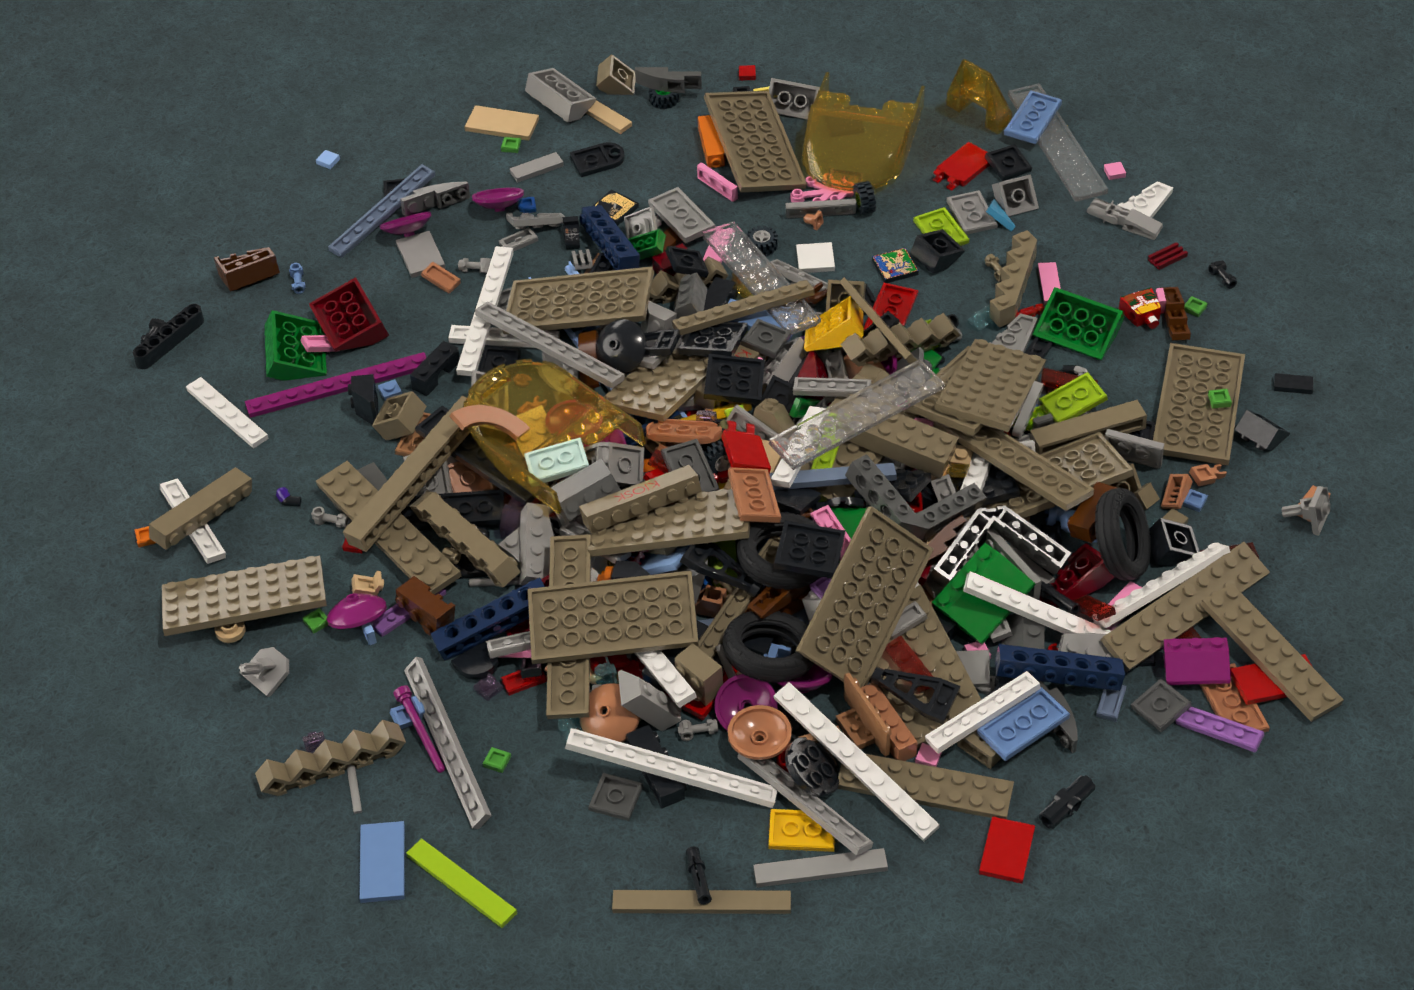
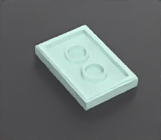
[524,437,589,486]

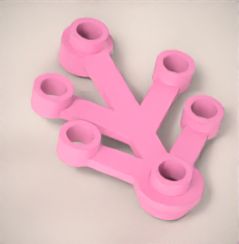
[790,174,854,203]

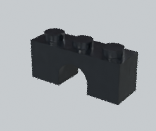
[410,341,460,396]

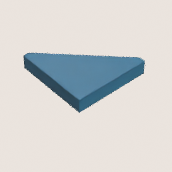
[986,199,1016,231]

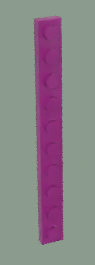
[245,352,427,418]

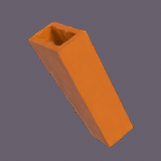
[698,115,726,168]

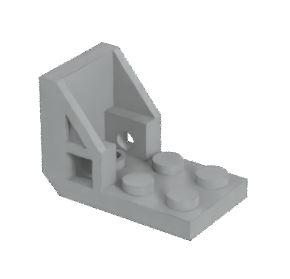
[571,442,644,487]

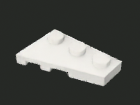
[1117,181,1173,218]

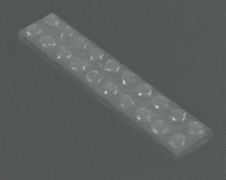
[1008,83,1108,202]
[702,221,821,335]
[769,359,945,470]

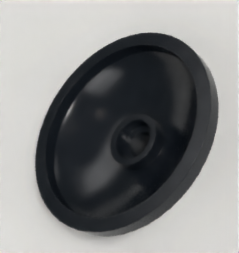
[596,319,646,374]

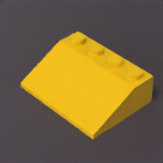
[804,296,863,351]

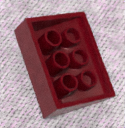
[309,277,389,351]

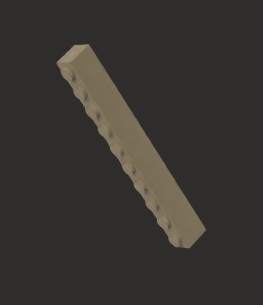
[343,396,480,552]

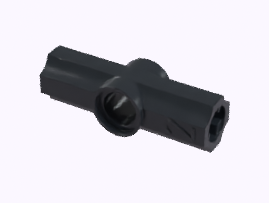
[1039,775,1095,829]

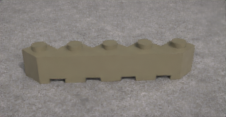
[989,230,1037,327]
[649,256,728,304]
[841,313,961,367]
[410,491,521,587]
[255,720,406,796]

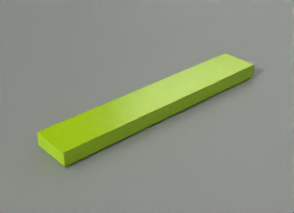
[406,838,517,928]

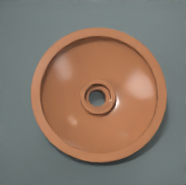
[580,683,640,742]
[728,705,792,760]

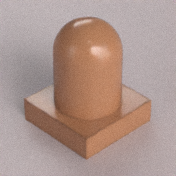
[803,211,824,230]

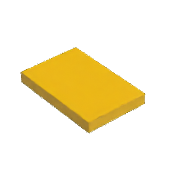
[769,809,835,852]

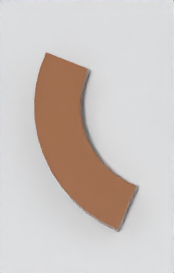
[449,405,530,441]

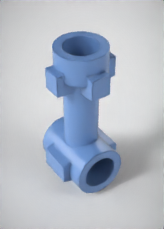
[289,263,306,294]

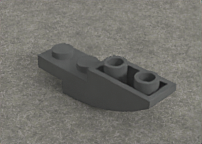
[635,67,702,93]
[400,181,470,217]
[1038,681,1078,753]

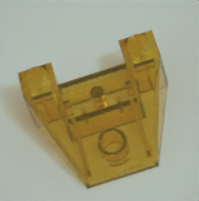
[946,59,1012,134]

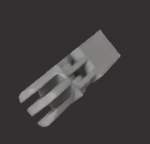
[1087,198,1163,240]

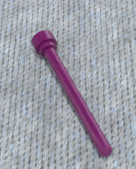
[393,685,445,773]

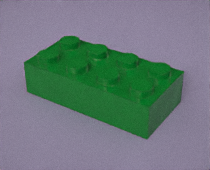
[628,229,666,260]

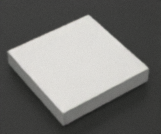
[796,242,835,273]

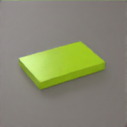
[913,207,970,246]
[1039,372,1108,423]

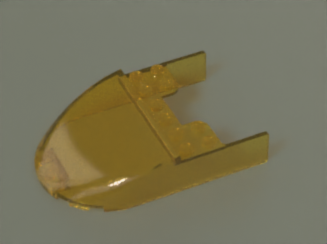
[802,72,925,191]
[463,359,646,514]

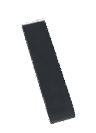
[132,304,204,369]

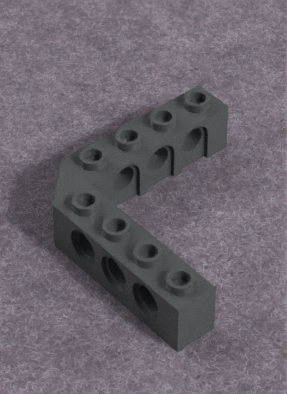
[845,454,987,541]
[928,506,1071,588]

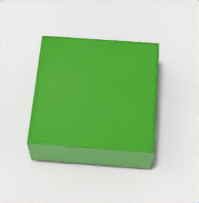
[501,137,521,153]
[1184,296,1208,317]
[1208,389,1232,409]
[303,608,329,633]
[483,747,511,773]

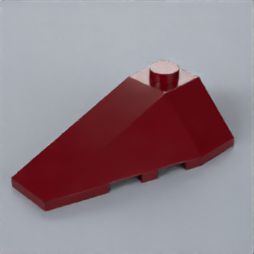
[1040,543,1114,608]

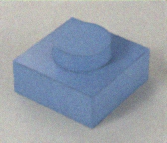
[378,379,402,401]

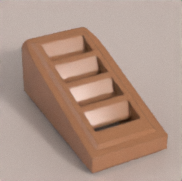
[1161,474,1193,509]

